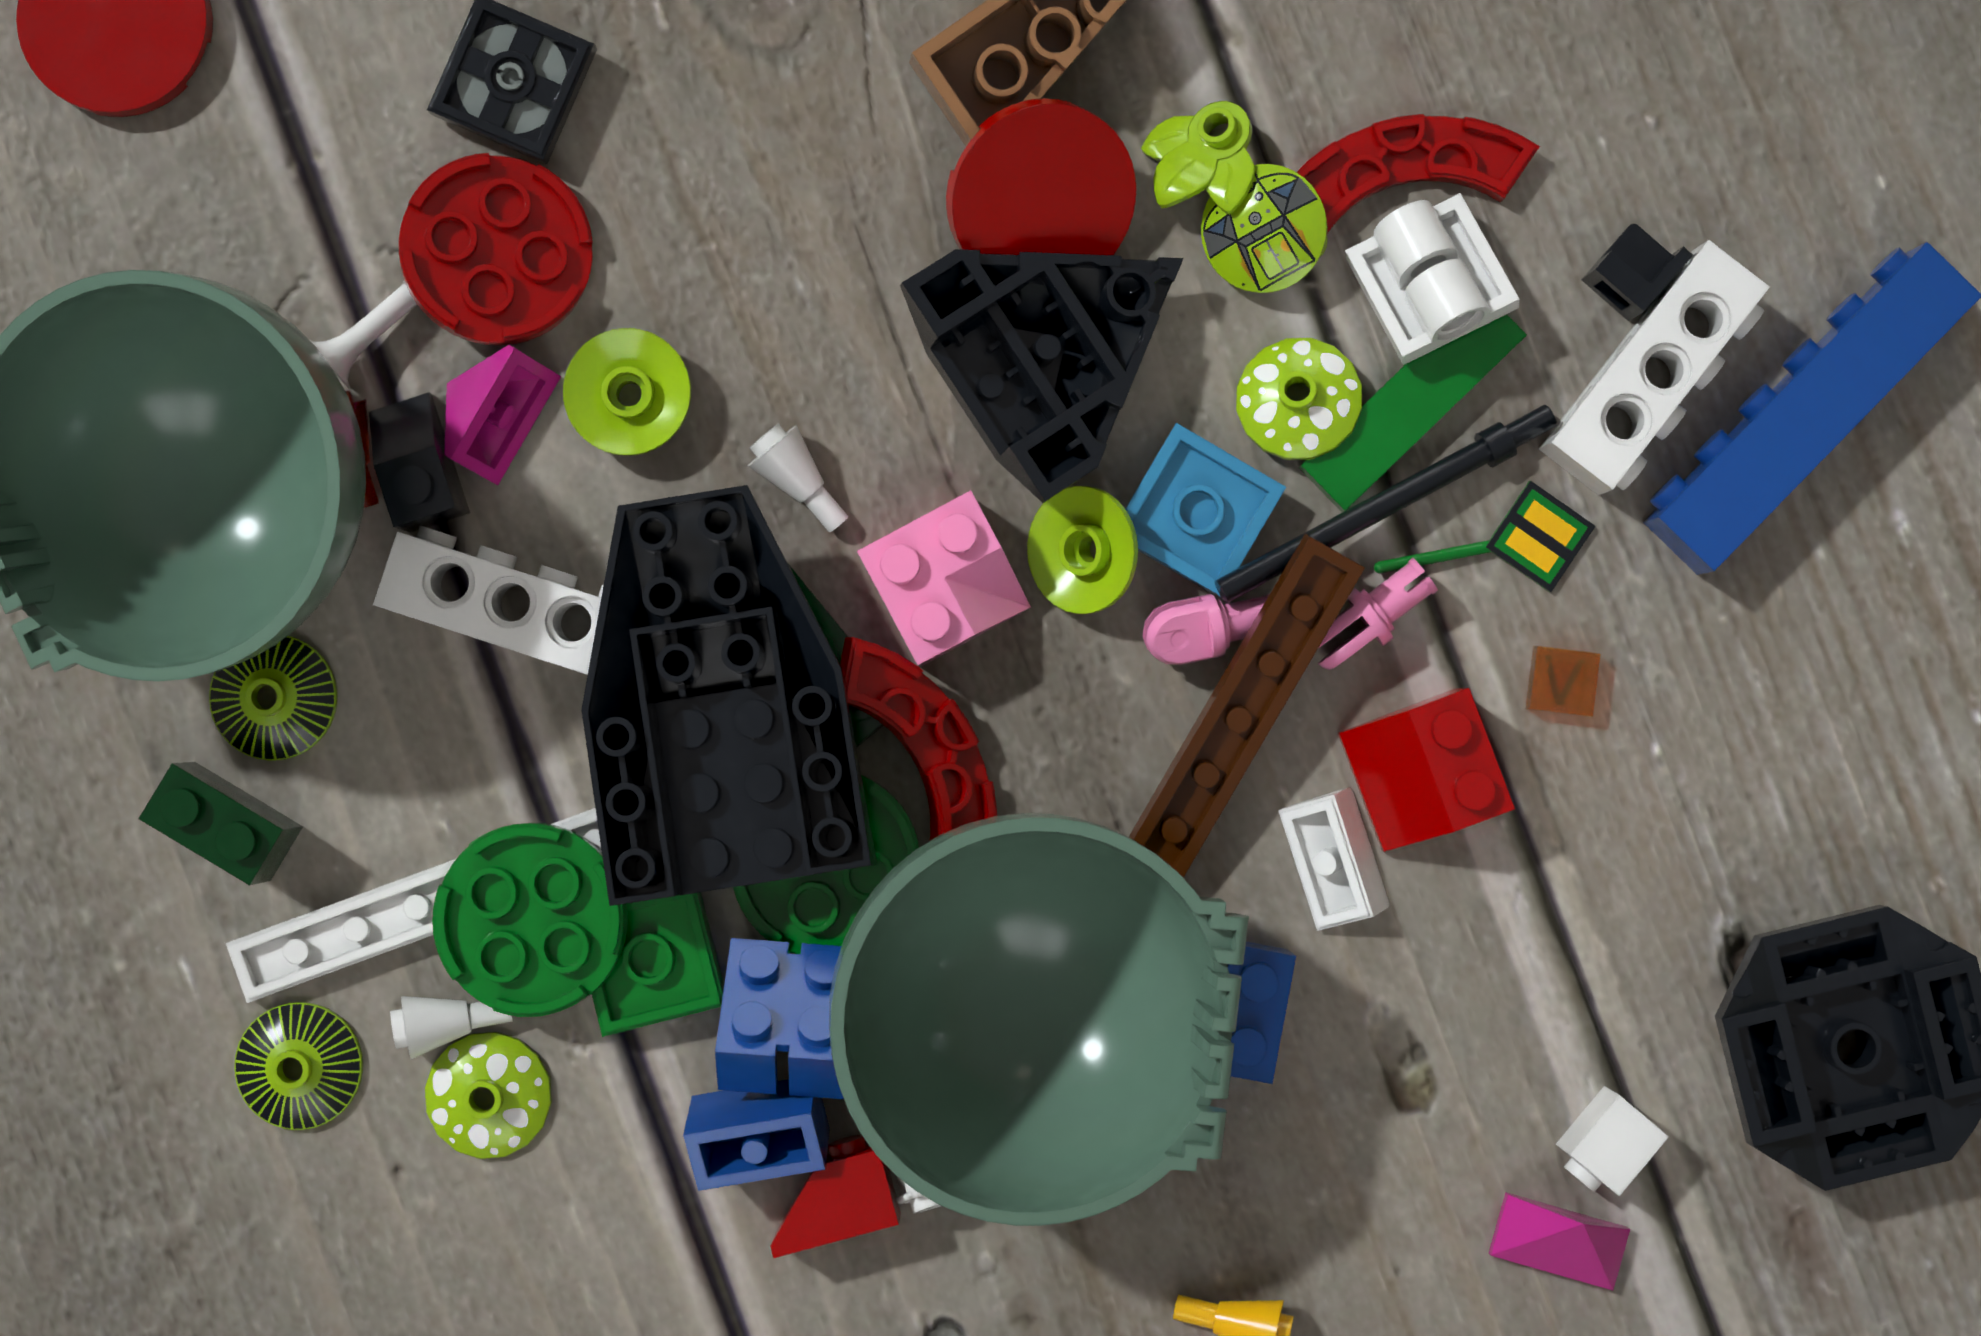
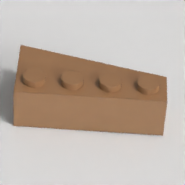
[909,0,1127,146]

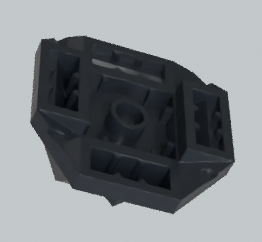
[1715,905,1981,1191]

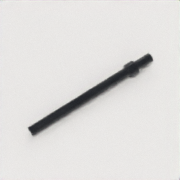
[1215,405,1557,603]

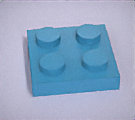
[1125,423,1286,598]

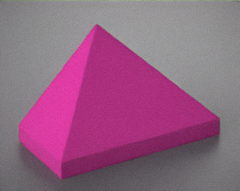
[444,345,561,485]
[1489,1192,1630,1291]

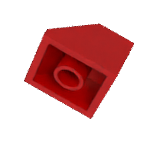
[1338,688,1515,852]

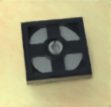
[427,0,597,164]

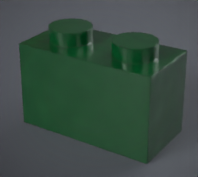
[138,762,303,886]

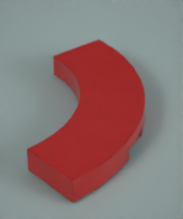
[1297,114,1540,234]
[840,637,997,841]

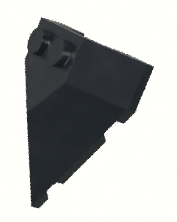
[900,249,1184,503]

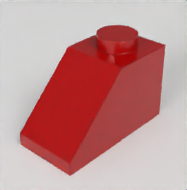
[770,1134,901,1259]

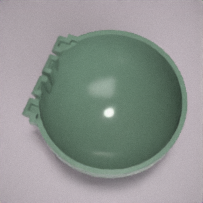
[0,270,366,682]
[829,813,1249,1226]

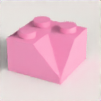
[857,490,1031,667]

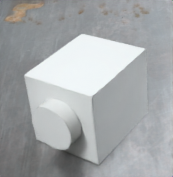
[1556,1086,1669,1196]

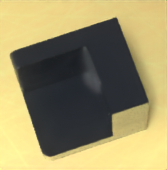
[1581,224,1693,321]

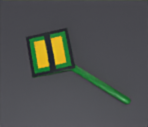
[1374,481,1596,592]

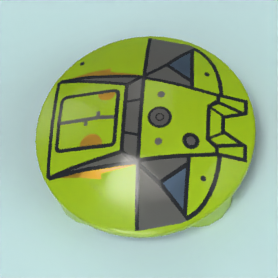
[1201,164,1328,293]

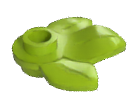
[1141,101,1256,214]

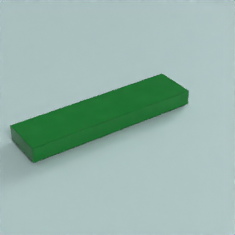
[1298,314,1527,512]

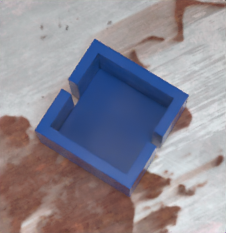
[715,938,844,1099]

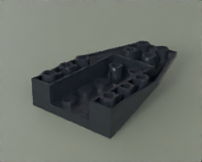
[581,485,877,906]

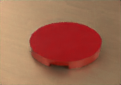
[16,0,213,117]
[946,98,1136,255]
[399,153,593,345]

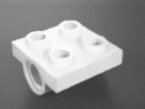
[1345,193,1520,365]

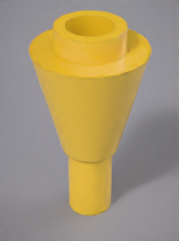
[1173,1294,1294,1336]

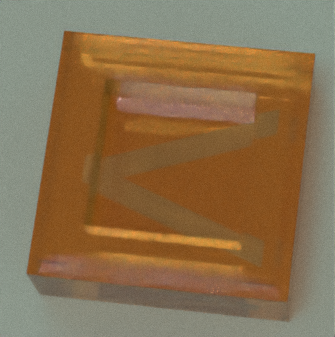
[1525,646,1601,717]

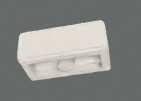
[1278,787,1389,931]

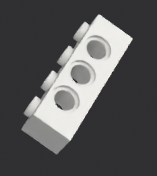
[1539,240,1770,495]
[373,526,604,675]

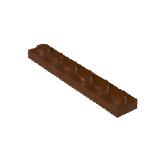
[1129,533,1365,878]

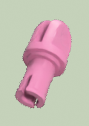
[1318,558,1438,670]
[1142,593,1270,665]

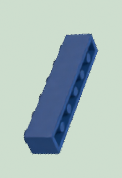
[1643,242,1981,575]

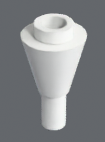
[748,423,849,533]
[390,996,513,1059]

